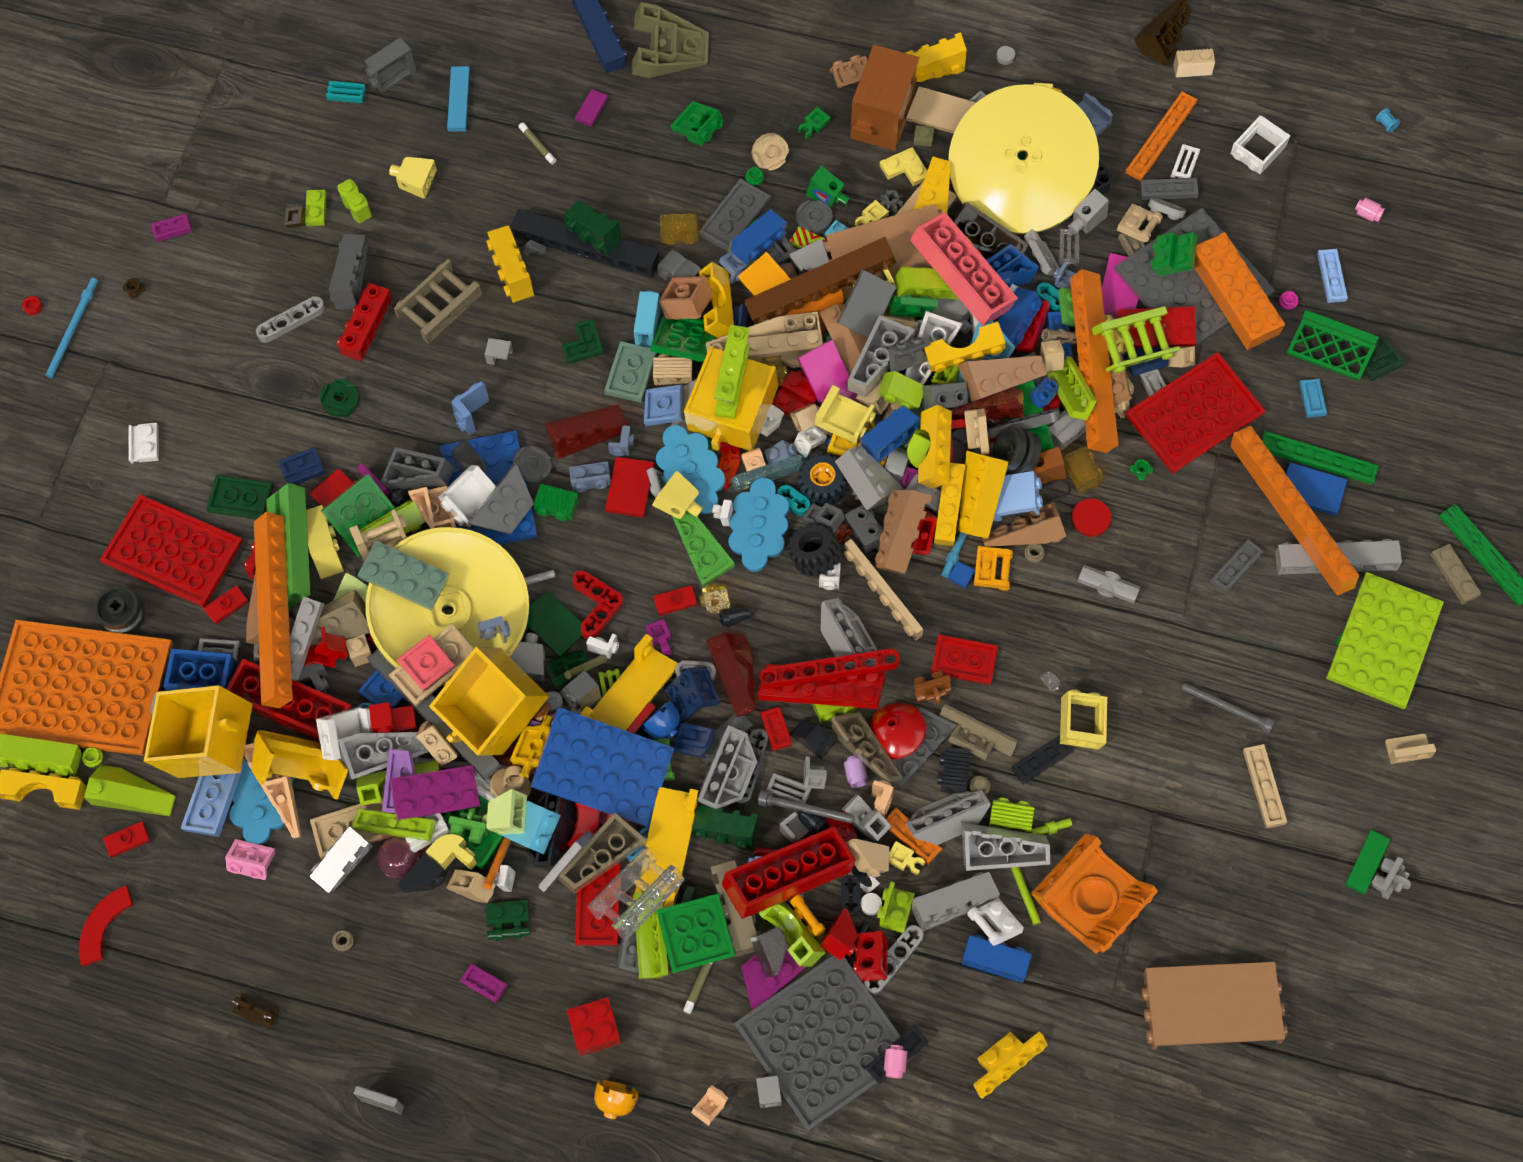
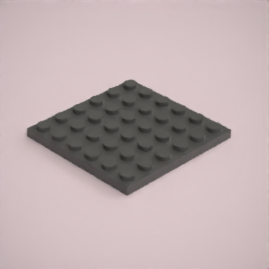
[1114,208,1275,347]
[734,955,915,1132]

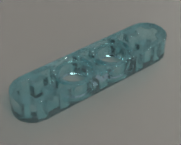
[730,455,804,491]

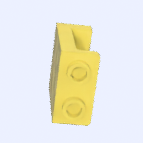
[814,385,876,444]

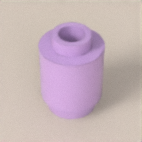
[844,755,868,788]

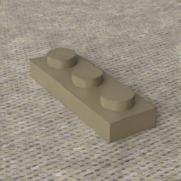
[1431,544,1482,605]

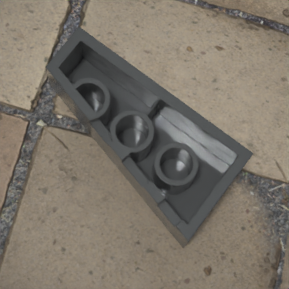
[329,234,369,310]

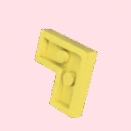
[880,147,927,186]

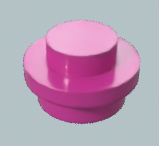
[1279,291,1298,310]

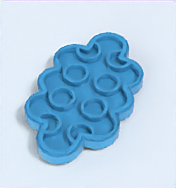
[656,425,726,514]
[729,478,789,572]
[229,762,295,845]

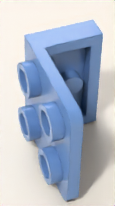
[451,381,489,436]

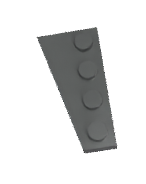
[892,707,957,788]

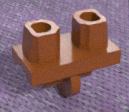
[914,671,952,704]

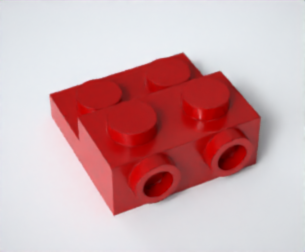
[772,370,819,417]

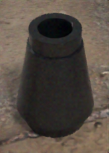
[719,607,750,628]
[797,811,828,834]

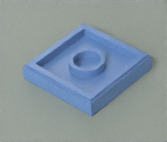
[644,384,684,426]

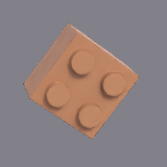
[659,276,713,320]

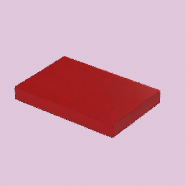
[605,457,655,518]
[931,634,998,685]

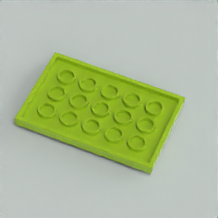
[1326,572,1444,709]

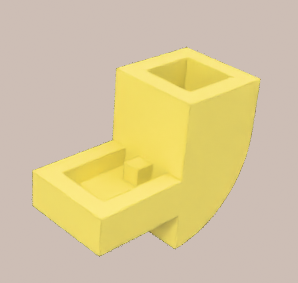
[426,834,477,870]

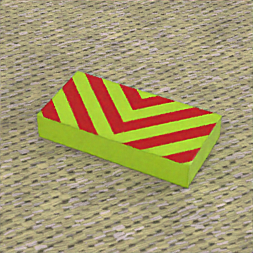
[790,227,827,253]

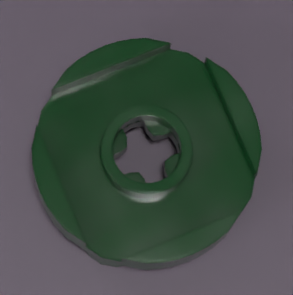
[320,379,360,417]

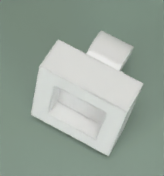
[712,500,734,527]
[494,865,516,892]

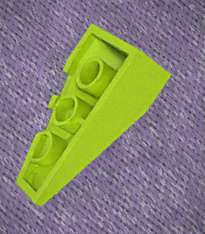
[84,765,176,816]

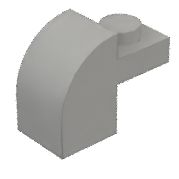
[884,447,910,484]
[842,795,891,841]

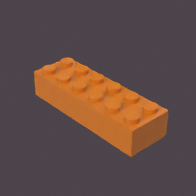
[1194,232,1285,350]

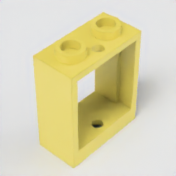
[1060,690,1107,749]

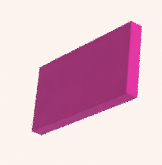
[1102,253,1138,319]
[797,340,859,406]

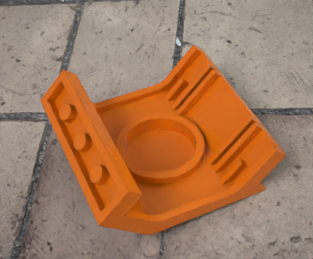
[1031,833,1158,954]

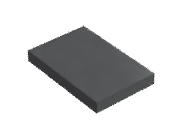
[837,270,896,338]

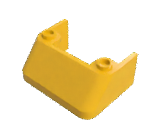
[252,730,349,799]

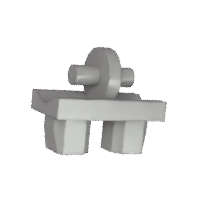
[1372,857,1411,899]

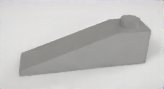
[338,732,429,780]

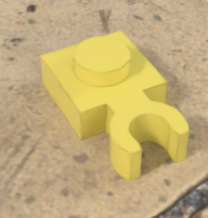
[855,200,889,226]
[889,841,925,875]

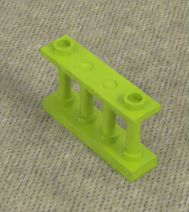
[1092,306,1180,373]
[714,325,750,420]

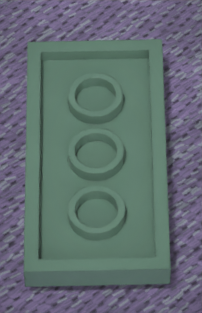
[357,540,449,611]

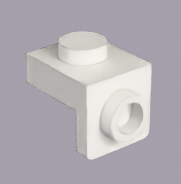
[760,404,784,437]

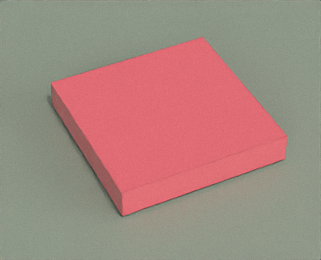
[397,634,455,692]

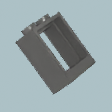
[365,37,416,93]

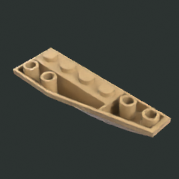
[706,312,823,362]

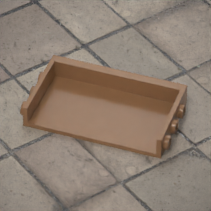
[824,204,942,303]
[1142,962,1287,1050]

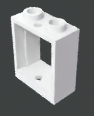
[1231,115,1290,174]

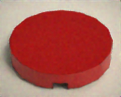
[1071,499,1111,537]

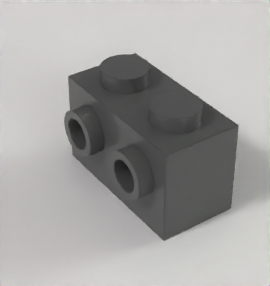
[923,382,968,411]
[844,505,884,554]

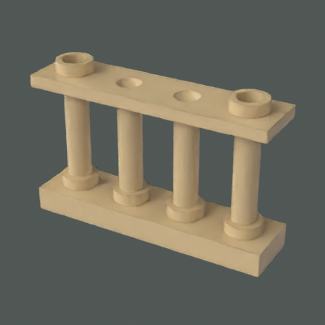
[349,510,407,562]

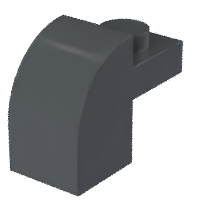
[802,503,845,533]
[294,663,329,695]

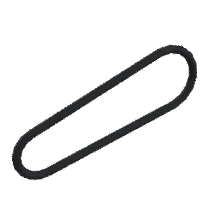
[1006,480,1071,517]

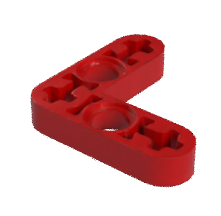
[572,571,623,639]

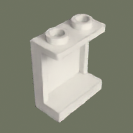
[438,465,496,527]
[316,707,374,760]

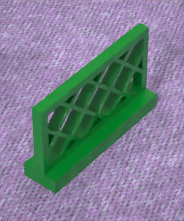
[1287,310,1379,381]

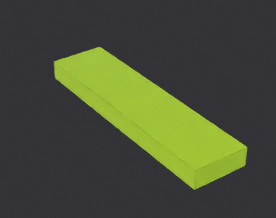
[352,808,437,841]

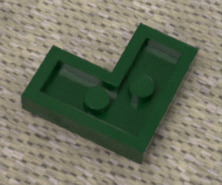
[561,319,604,365]
[545,649,588,686]

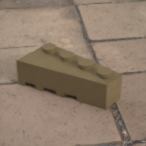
[558,813,646,894]
[710,860,763,957]

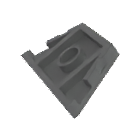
[468,464,534,534]

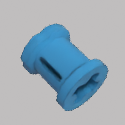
[1376,108,1401,133]

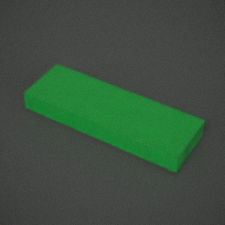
[1345,830,1390,895]

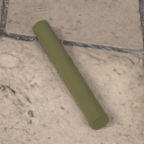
[564,655,607,679]

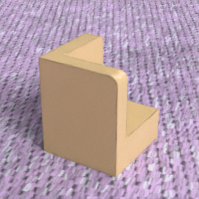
[1168,346,1195,367]

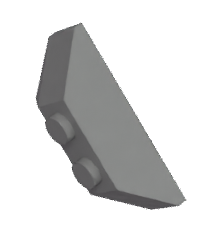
[821,598,877,668]
[697,725,757,809]
[906,790,990,845]

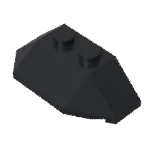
[527,792,575,867]

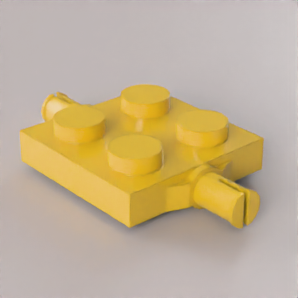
[510,715,553,778]

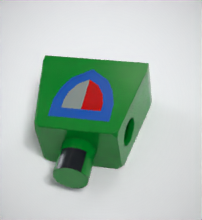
[806,166,850,208]

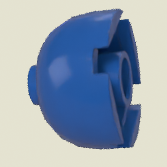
[640,700,680,740]

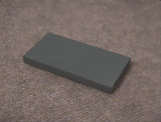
[698,178,771,252]

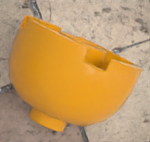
[594,1080,639,1119]

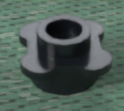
[390,489,410,508]

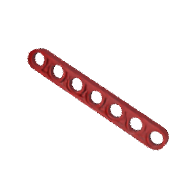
[760,649,901,688]

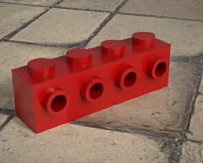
[337,283,392,361]

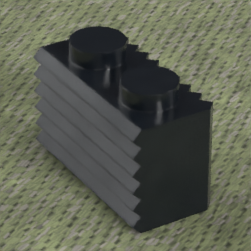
[937,747,971,793]

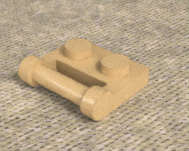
[1117,203,1163,242]

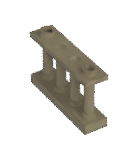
[394,259,482,344]

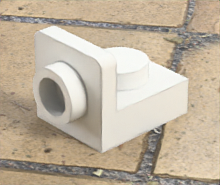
[793,426,827,458]
[819,563,841,590]
[586,634,619,659]

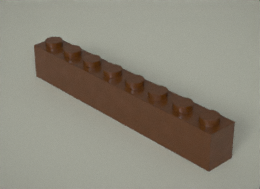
[744,237,897,324]

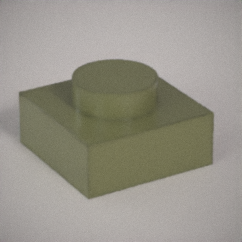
[914,125,934,147]

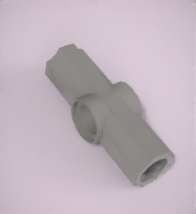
[1077,565,1140,604]

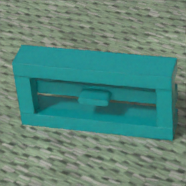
[326,81,366,103]

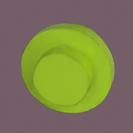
[82,747,103,768]

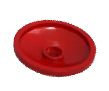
[868,702,927,760]

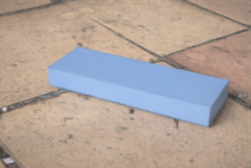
[1317,249,1348,303]

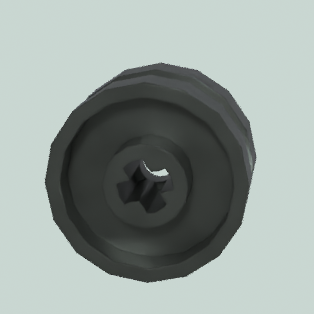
[993,427,1041,473]
[94,586,145,635]

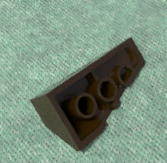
[1134,0,1191,66]
[952,202,1029,254]

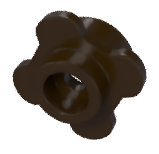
[122,278,145,299]

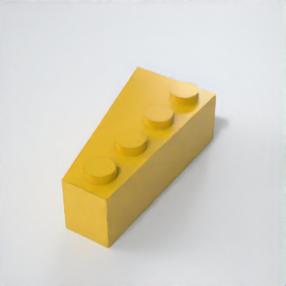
[905,32,967,82]
[913,157,951,214]
[486,225,534,303]
[958,451,1008,539]

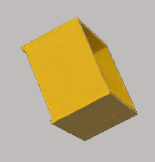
[684,346,778,451]
[429,647,550,756]
[144,686,252,778]

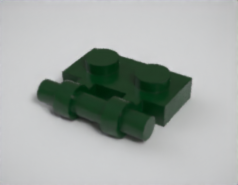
[486,900,530,941]

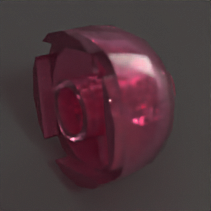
[377,836,420,880]

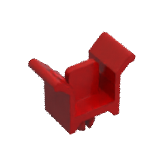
[305,626,349,668]

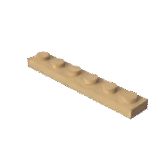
[844,539,923,640]

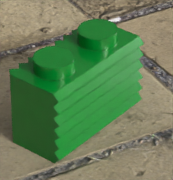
[533,484,579,521]

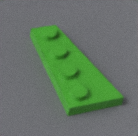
[672,511,735,588]

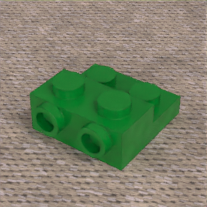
[671,101,724,146]
[1150,232,1198,276]
[888,294,938,318]

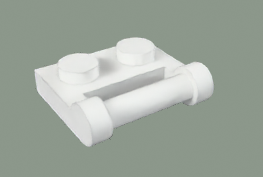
[967,898,1023,946]

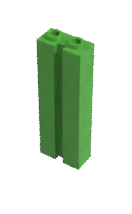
[266,483,310,610]

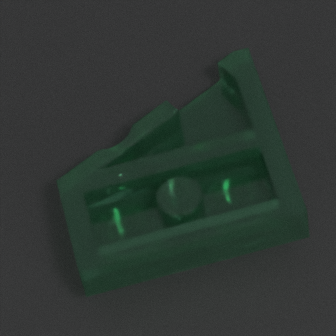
[1362,336,1405,382]

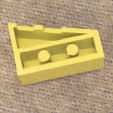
[306,505,344,579]

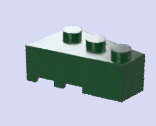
[563,200,622,256]
[692,805,759,850]

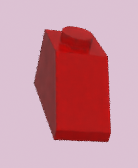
[911,509,938,555]
[820,908,858,961]

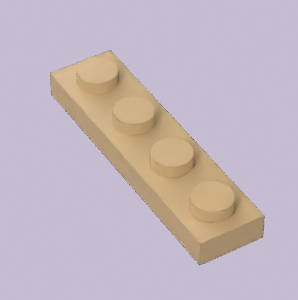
[1243,744,1287,828]

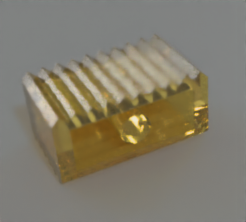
[660,213,699,245]
[1063,446,1103,494]

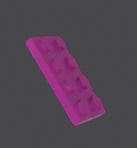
[390,765,480,821]

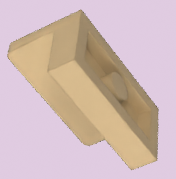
[1385,734,1436,764]

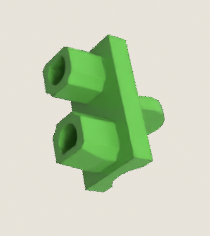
[448,808,489,844]

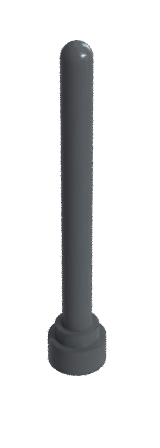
[1181,683,1276,734]
[758,790,855,823]

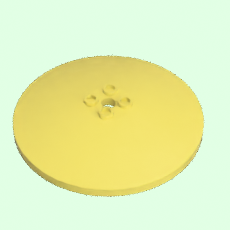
[949,84,1099,234]
[366,527,529,686]

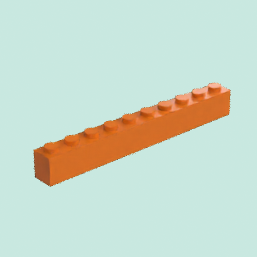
[1070,269,1118,453]
[1230,426,1359,596]
[254,512,293,708]

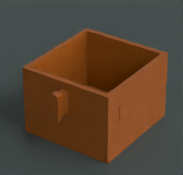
[850,45,920,151]

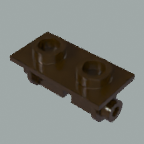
[232,993,279,1029]

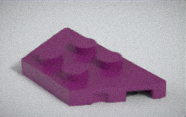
[741,939,808,1010]

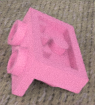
[225,839,275,880]

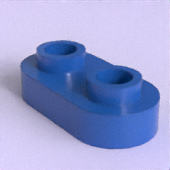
[1030,378,1058,408]

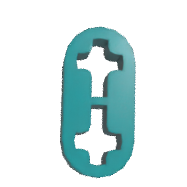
[1036,283,1061,312]
[777,485,810,516]

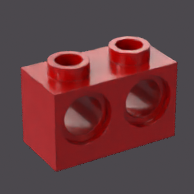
[854,931,888,982]

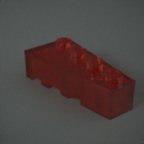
[544,404,628,460]

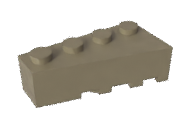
[289,589,370,646]

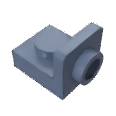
[719,252,749,284]

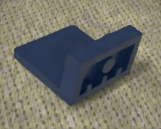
[666,667,721,723]

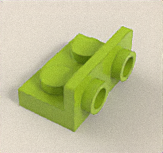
[877,882,915,933]

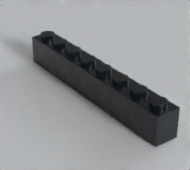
[510,209,660,278]

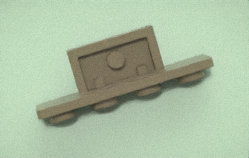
[939,704,1018,760]

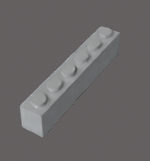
[1275,539,1402,575]

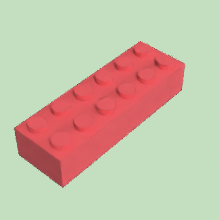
[910,212,1018,326]

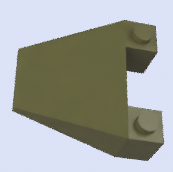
[632,2,709,78]

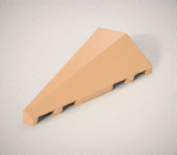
[408,486,456,529]
[244,743,301,839]

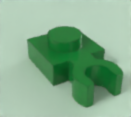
[798,107,831,139]

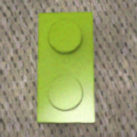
[305,190,327,226]

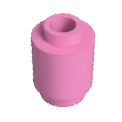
[1355,197,1385,222]
[884,1045,907,1078]

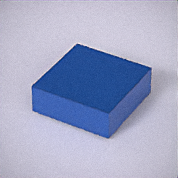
[948,561,975,589]

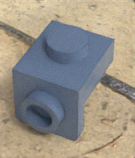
[1053,263,1076,289]
[608,426,634,457]
[764,440,798,469]

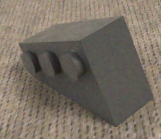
[381,447,454,491]
[559,670,601,714]

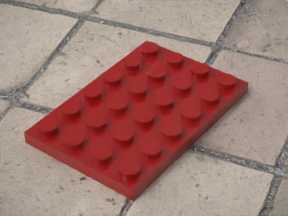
[1125,352,1266,475]
[100,495,243,608]

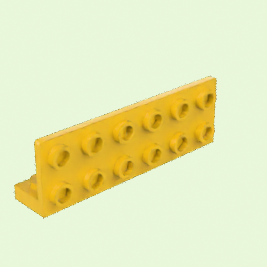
[580,634,678,731]
[632,787,699,908]

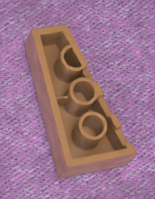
[958,356,1048,402]
[875,490,932,574]

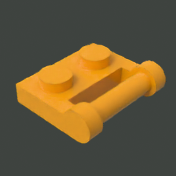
[974,546,1013,591]
[790,894,826,941]

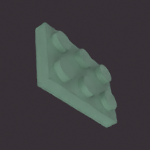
[604,341,657,403]

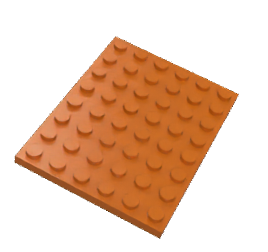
[0,620,173,756]

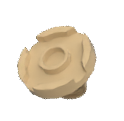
[752,133,789,170]
[489,766,531,799]

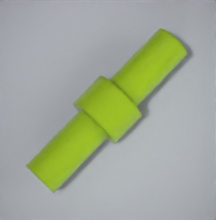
[1031,818,1072,835]

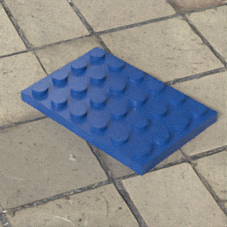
[440,430,537,545]
[530,707,674,827]

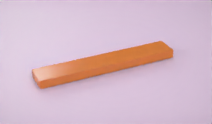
[1125,91,1198,181]

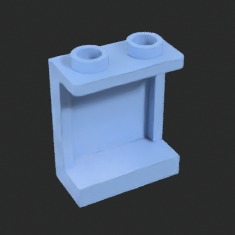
[993,471,1043,522]

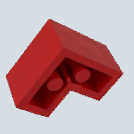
[369,702,419,733]

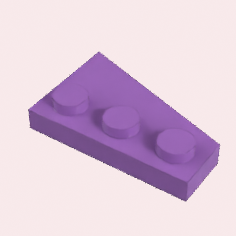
[382,749,416,813]

